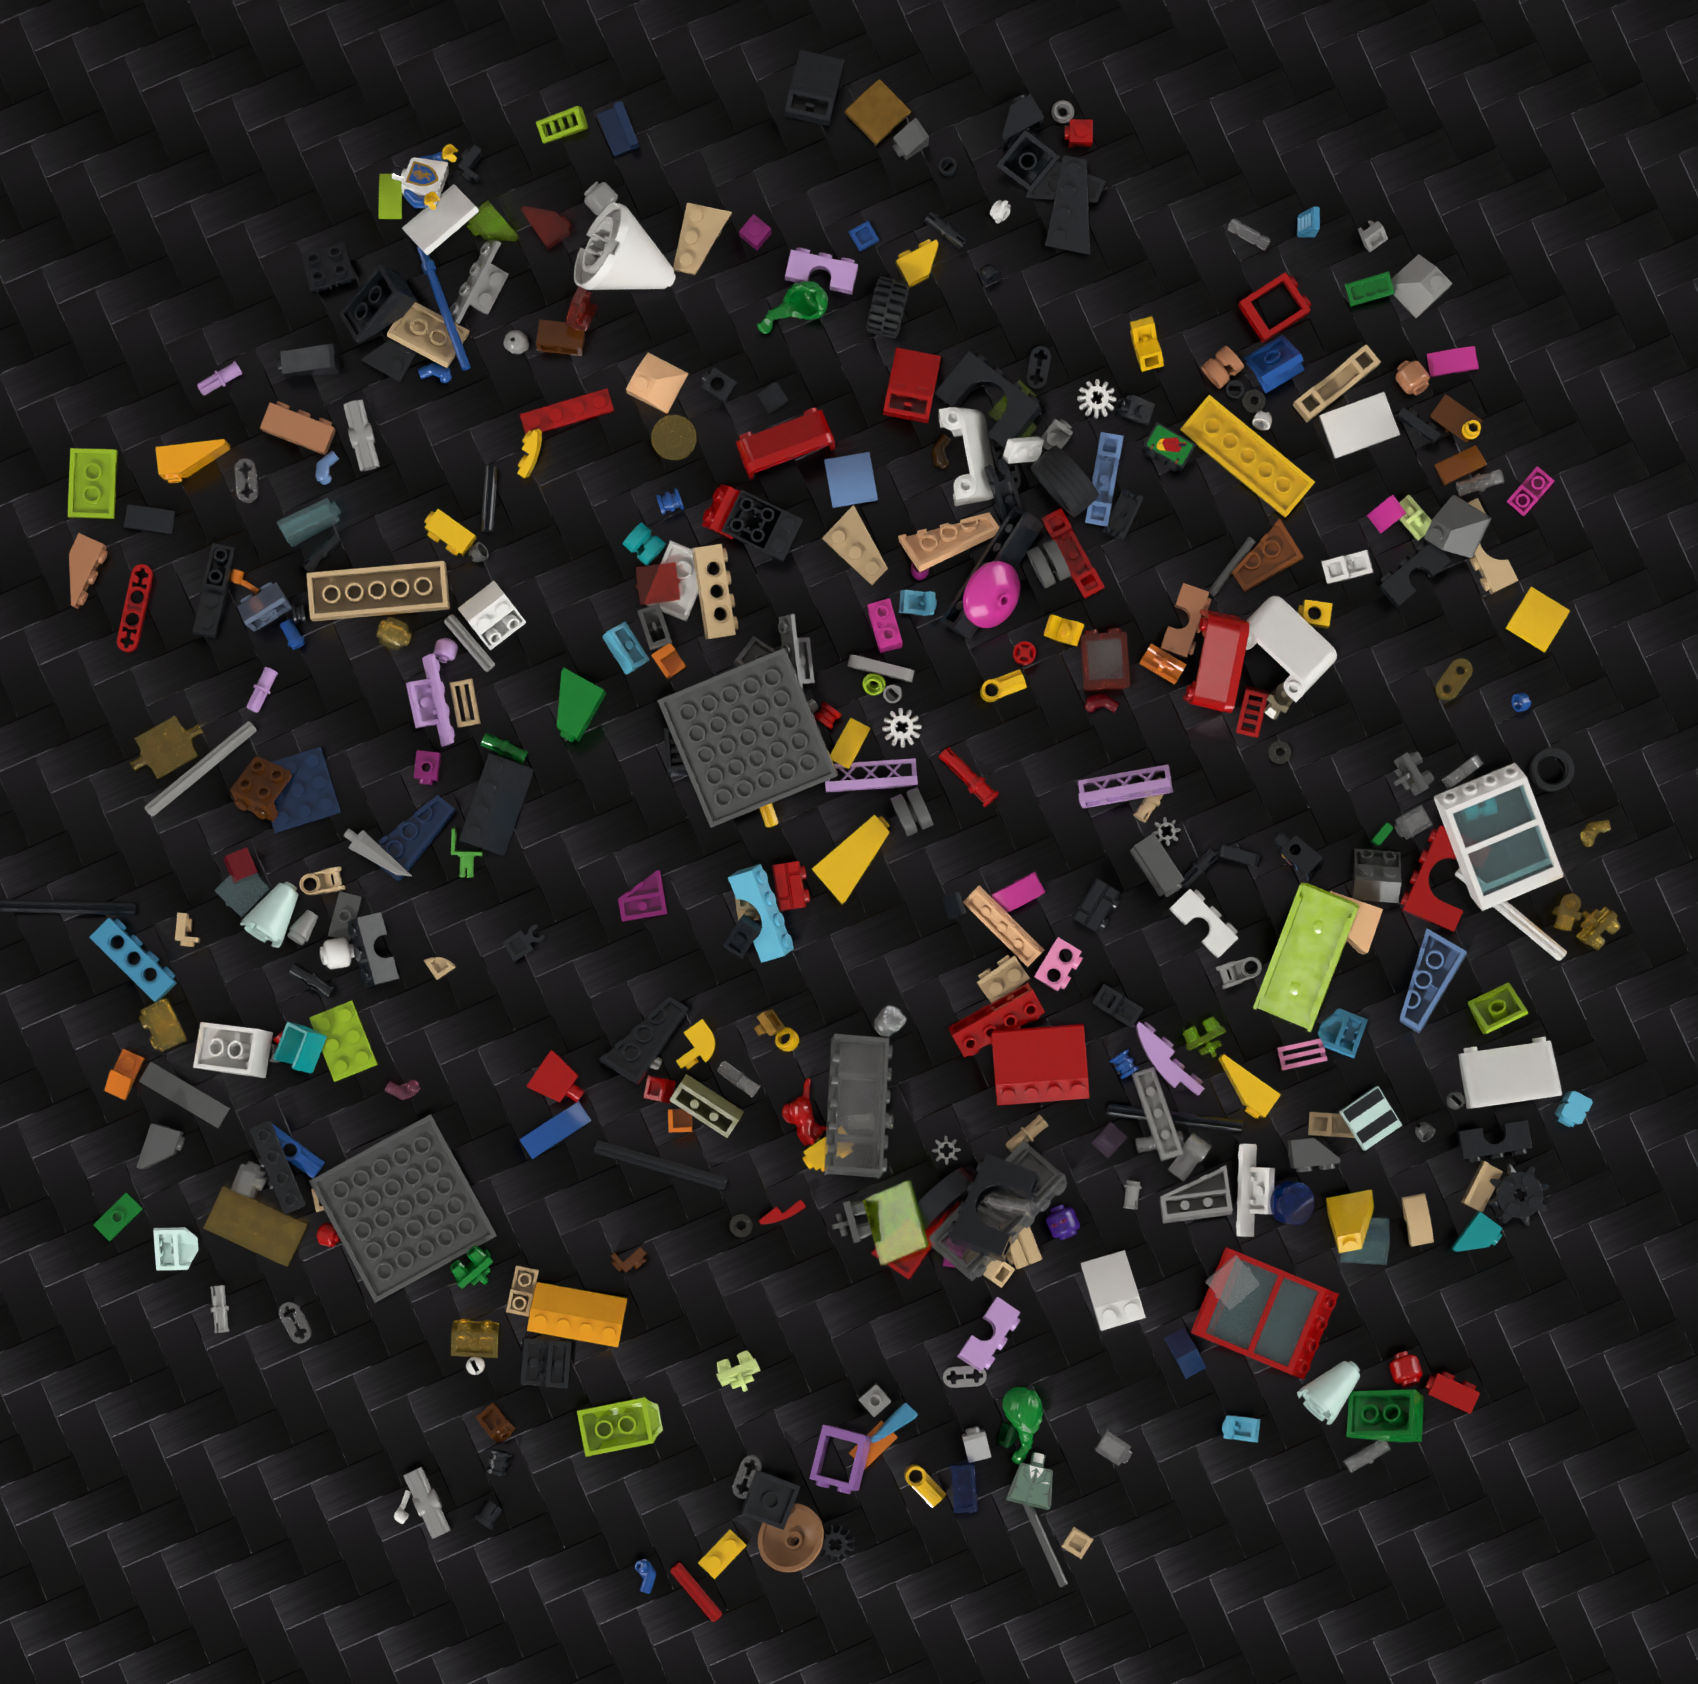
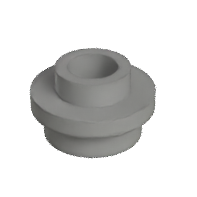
[1051,100,1074,124]

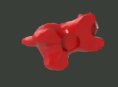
[782,1078,826,1146]

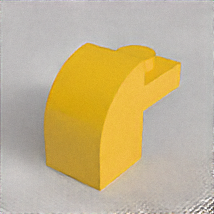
[1130,316,1164,372]
[676,1019,715,1069]

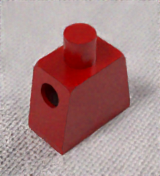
[526,1050,585,1103]

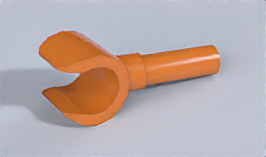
[230,569,259,594]

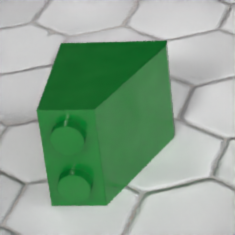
[557,668,606,743]

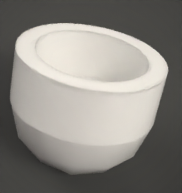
[1252,410,1272,430]
[466,1356,485,1375]

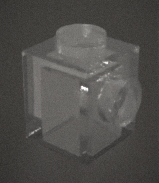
[231,1161,267,1198]

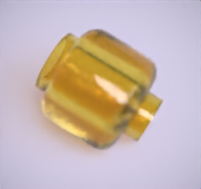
[376,617,412,651]

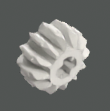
[1077,379,1116,419]
[882,708,921,748]

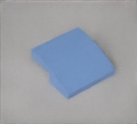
[824,452,878,508]

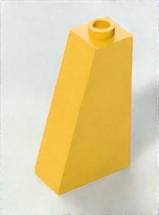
[812,815,890,904]

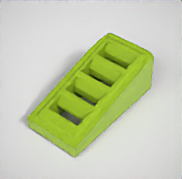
[536,106,589,144]

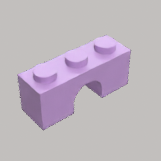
[785,248,858,295]
[957,1297,1020,1372]

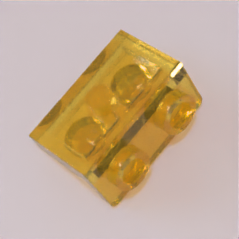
[451,1319,499,1358]

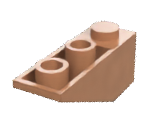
[69,533,108,609]

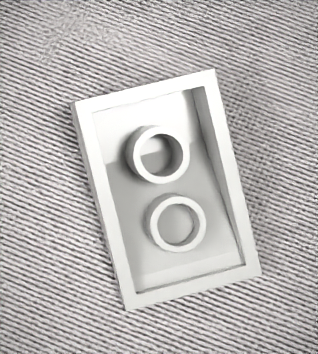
[193,1022,273,1078]
[1080,1250,1146,1331]

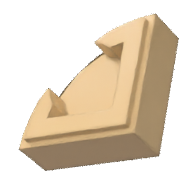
[424,957,456,980]

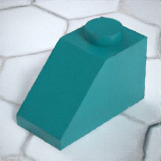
[1450,1211,1503,1252]

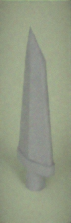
[344,829,412,876]

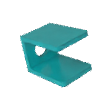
[273,1021,327,1073]

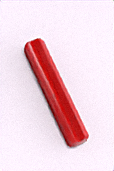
[670,1563,722,1622]

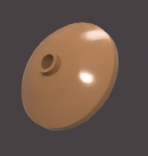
[758,1504,824,1573]

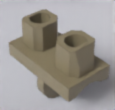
[1263,682,1293,720]

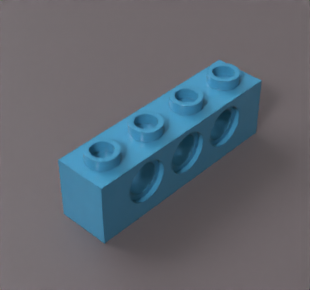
[89,918,177,1002]

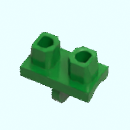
[450,1245,493,1289]

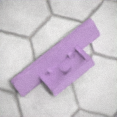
[406,653,455,747]

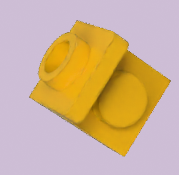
[1044,614,1084,646]

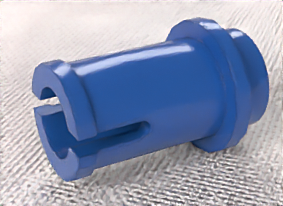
[280,619,305,650]

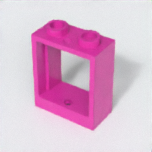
[867,598,903,654]

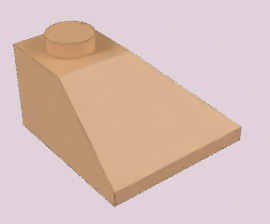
[626,353,689,414]

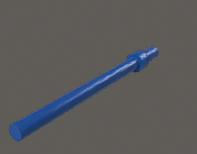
[417,247,471,370]

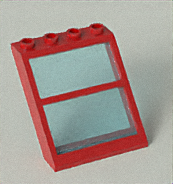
[1191,1247,1339,1380]

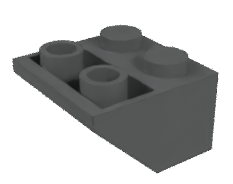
[1352,849,1402,903]
[1287,1138,1340,1172]

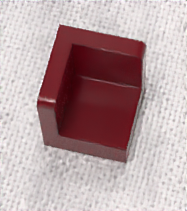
[223,847,257,884]

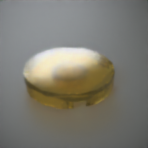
[651,415,697,461]

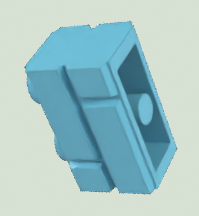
[1555,1091,1593,1127]

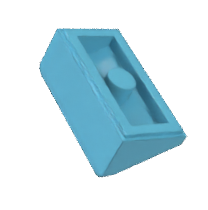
[602,621,650,674]

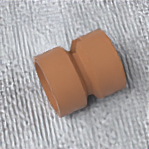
[1201,345,1244,389]

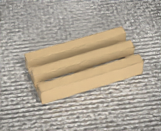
[450,678,481,728]

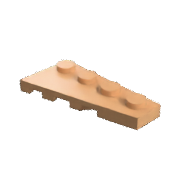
[898,512,1000,572]

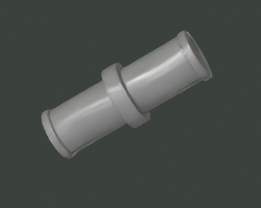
[210,1285,229,1333]

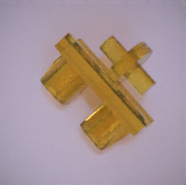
[1553,894,1582,932]
[1576,907,1621,950]

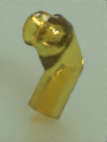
[1581,820,1610,847]

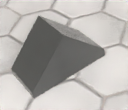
[638,604,672,650]

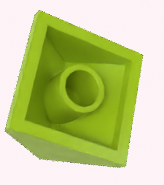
[1468,982,1528,1034]

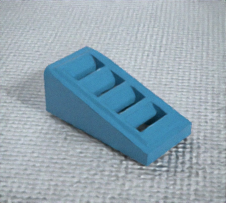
[1297,207,1320,238]
[870,1403,918,1443]

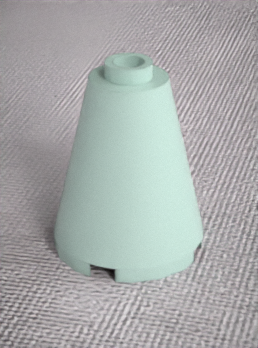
[240,882,299,948]
[1297,1361,1360,1425]

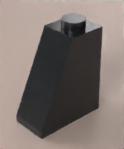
[277,344,339,378]

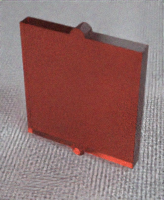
[636,562,680,605]

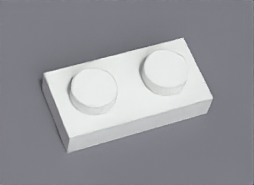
[1002,436,1044,464]

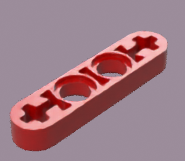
[117,564,153,653]

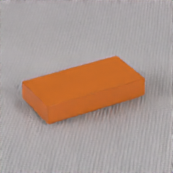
[849,1420,898,1469]

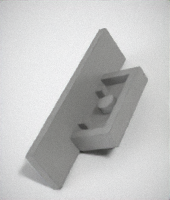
[449,239,509,324]

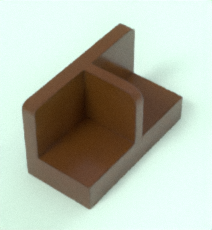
[1430,394,1483,442]

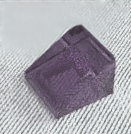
[1092,1122,1127,1158]

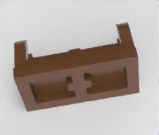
[536,319,585,356]

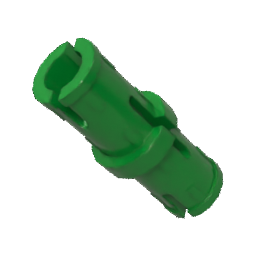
[480,732,528,764]

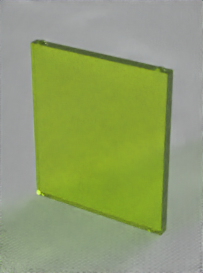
[863,1181,929,1265]

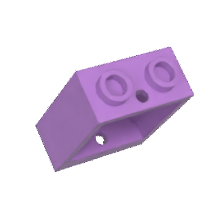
[809,1425,872,1494]

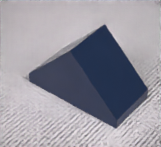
[1164,1327,1206,1379]

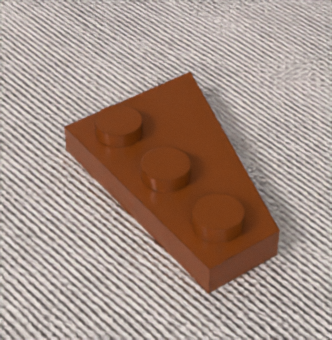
[1232,519,1303,593]

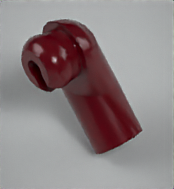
[1084,693,1120,712]

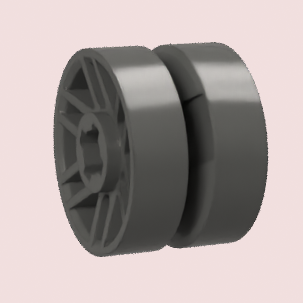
[1027,539,1071,588]
[890,787,934,837]

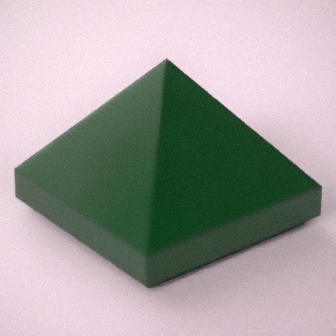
[996,1421,1019,1448]

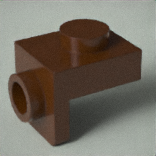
[610,1247,647,1272]

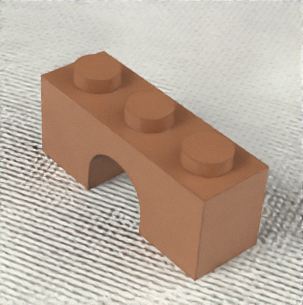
[1160,583,1211,659]

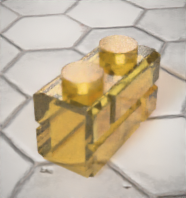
[139,998,187,1052]

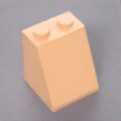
[1329,891,1383,954]

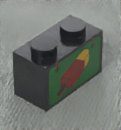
[1142,422,1196,472]

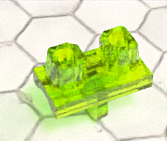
[1183,1017,1226,1058]

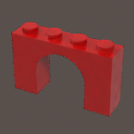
[1400,825,1491,933]

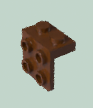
[230,757,292,822]

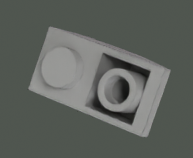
[962,1426,991,1463]

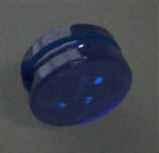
[1270,1181,1314,1225]

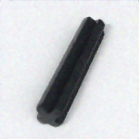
[480,465,498,533]

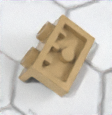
[977,955,1030,1003]

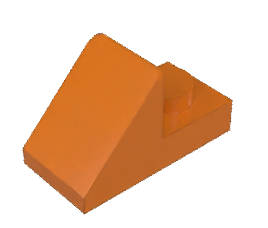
[104,1049,145,1100]

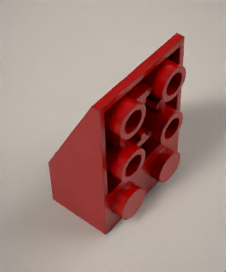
[883,348,941,423]

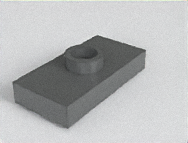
[328,891,362,942]

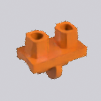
[1139,644,1187,685]

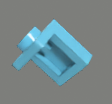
[899,590,937,616]
[1222,1415,1260,1442]

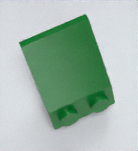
[1347,1389,1424,1442]

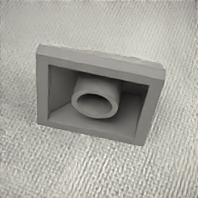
[1391,254,1452,318]

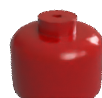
[317,1223,341,1247]

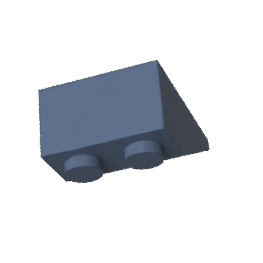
[237,582,292,632]

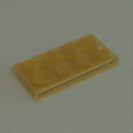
[204,1186,307,1267]

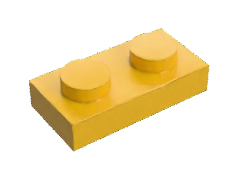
[698,1529,747,1579]

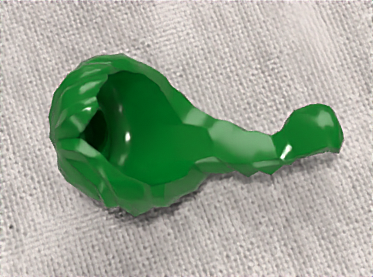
[757,281,828,334]
[1002,1387,1043,1464]

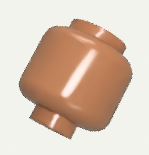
[1396,361,1430,395]

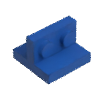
[1244,335,1304,393]

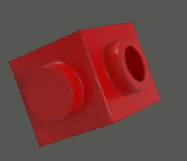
[1064,119,1093,148]

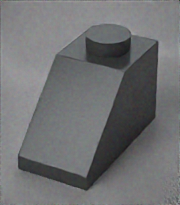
[892,118,929,160]

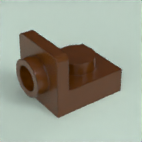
[475,1403,516,1443]

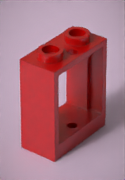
[1238,272,1311,343]

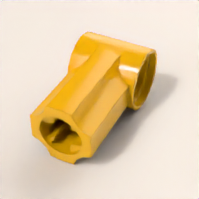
[980,669,1027,702]
[904,1464,946,1508]

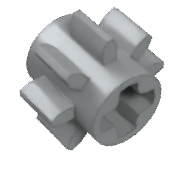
[1152,817,1181,846]
[932,1136,961,1165]

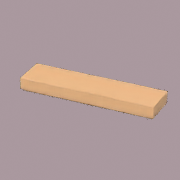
[963,885,1044,967]

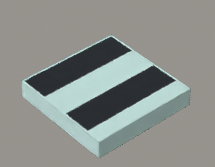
[1339,1086,1402,1150]

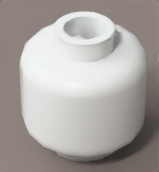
[320,937,355,969]

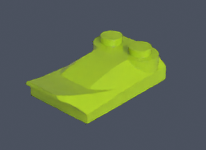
[577,1397,663,1457]

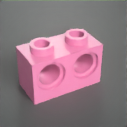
[1034,937,1083,991]

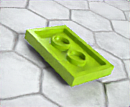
[68,448,117,519]
[309,1001,378,1082]

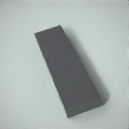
[139,1062,231,1128]

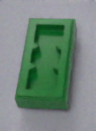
[1345,271,1395,307]
[94,1192,143,1241]

